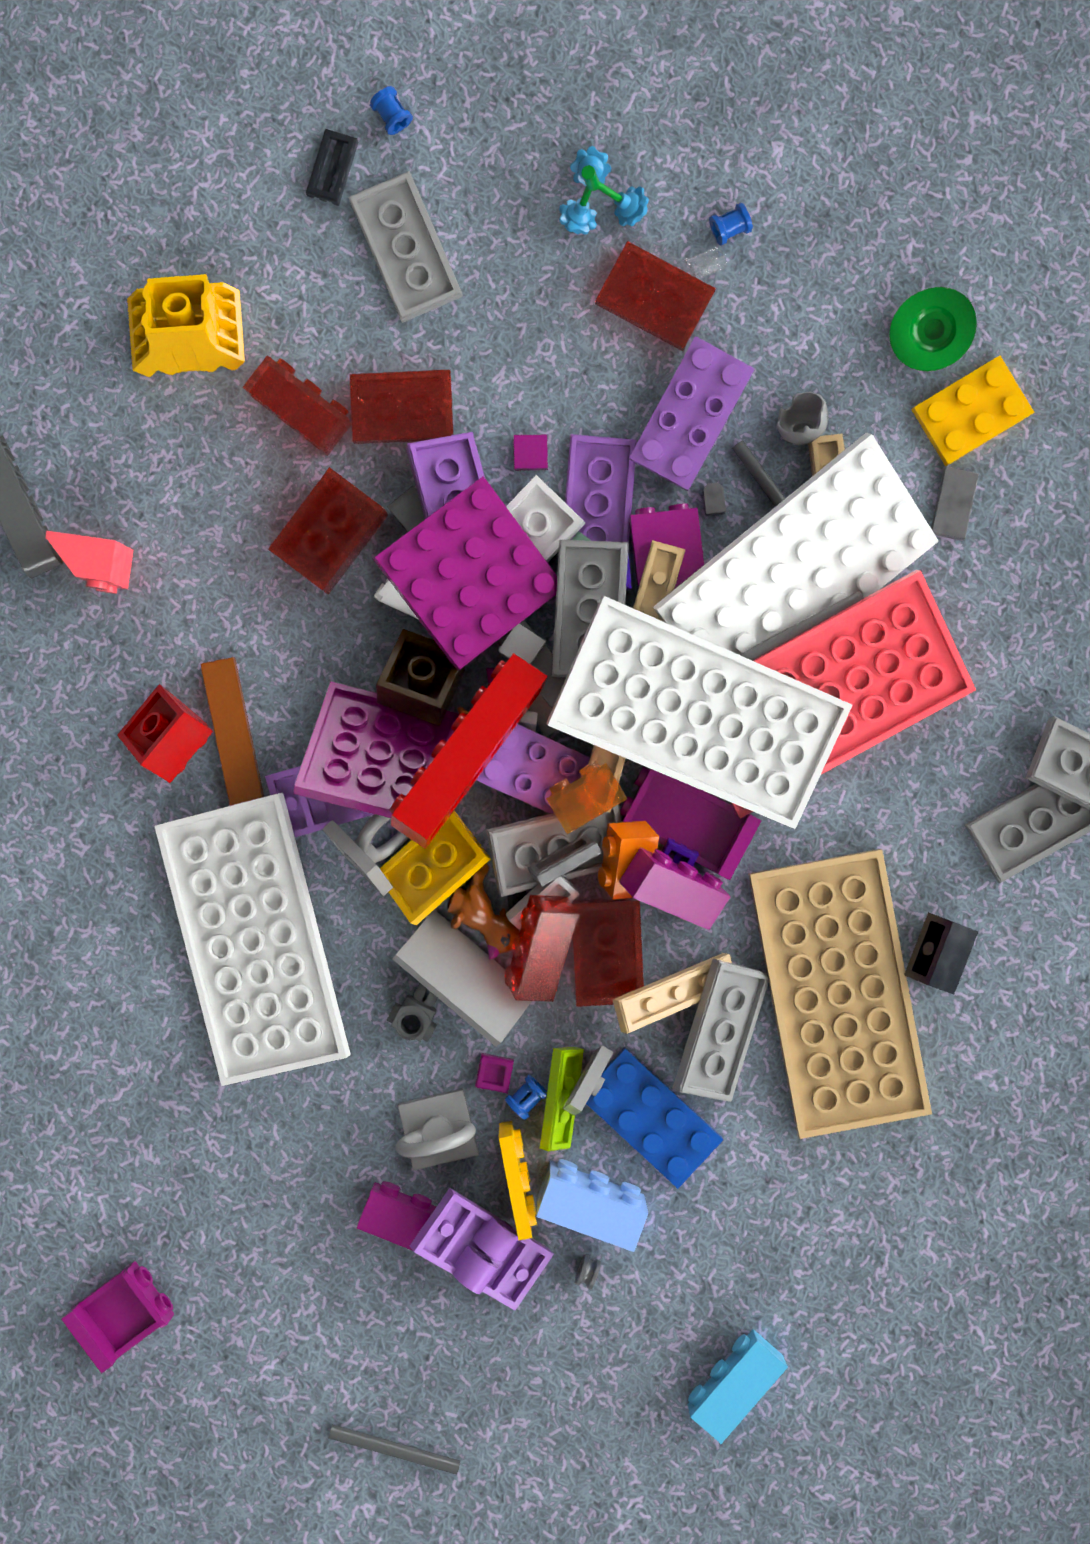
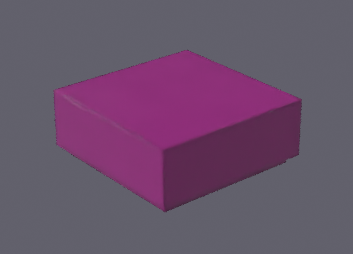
[514,434,548,471]
[475,1053,514,1094]

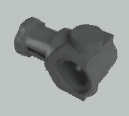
[387,983,438,1042]

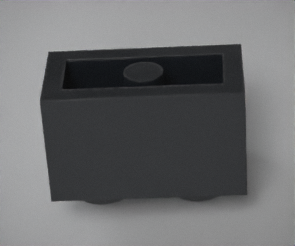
[904,912,978,994]

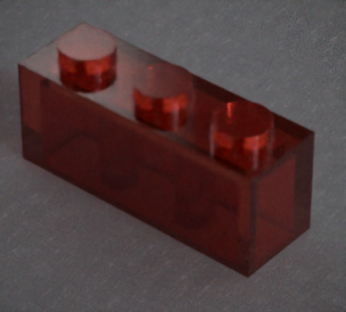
[243,355,352,456]
[505,894,579,1002]

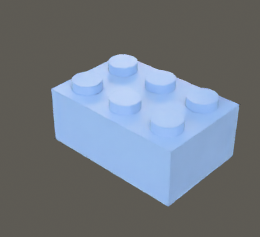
[536,1159,648,1252]

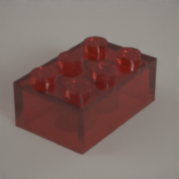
[268,467,388,595]
[571,898,644,1007]

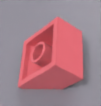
[46,531,134,594]

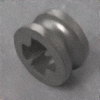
[575,1254,601,1290]

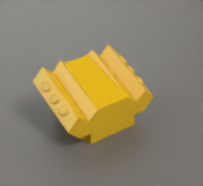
[127,274,245,377]

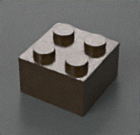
[376,629,465,726]

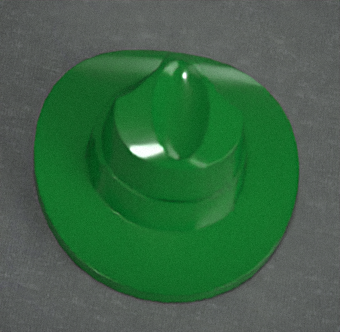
[889,287,977,371]

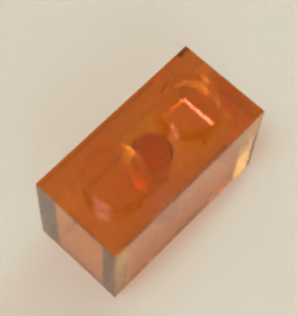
[546,761,627,834]

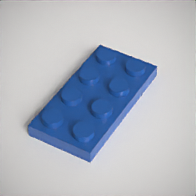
[586,1047,723,1189]

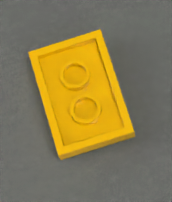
[911,355,1035,467]
[380,810,491,925]
[499,1121,537,1241]

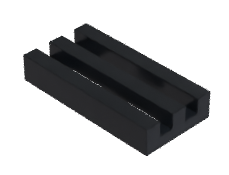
[306,129,359,206]

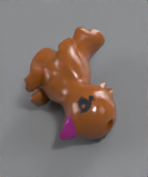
[447,863,520,960]

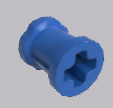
[370,86,413,135]
[709,202,753,246]
[505,1074,547,1120]

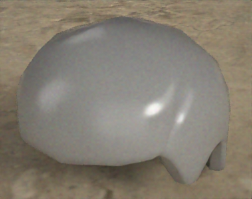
[777,392,829,445]

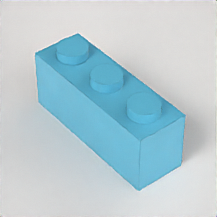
[688,1329,788,1444]

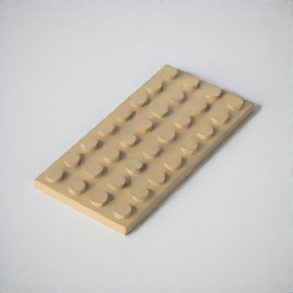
[748,849,932,1139]

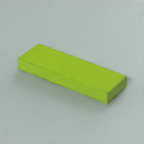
[540,1047,584,1152]

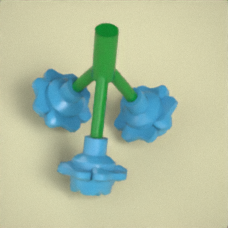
[559,146,649,235]

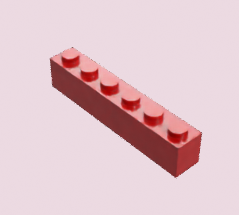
[389,653,548,849]

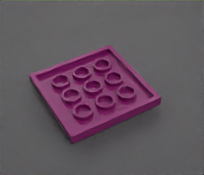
[373,476,557,670]
[294,681,460,818]

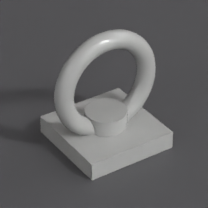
[322,814,409,896]
[395,1088,479,1171]

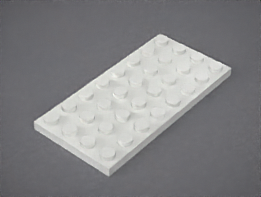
[653,433,938,655]
[546,595,853,829]
[154,793,351,1086]

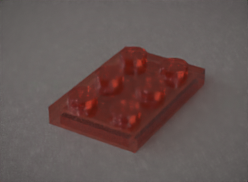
[595,241,716,351]
[350,370,454,444]

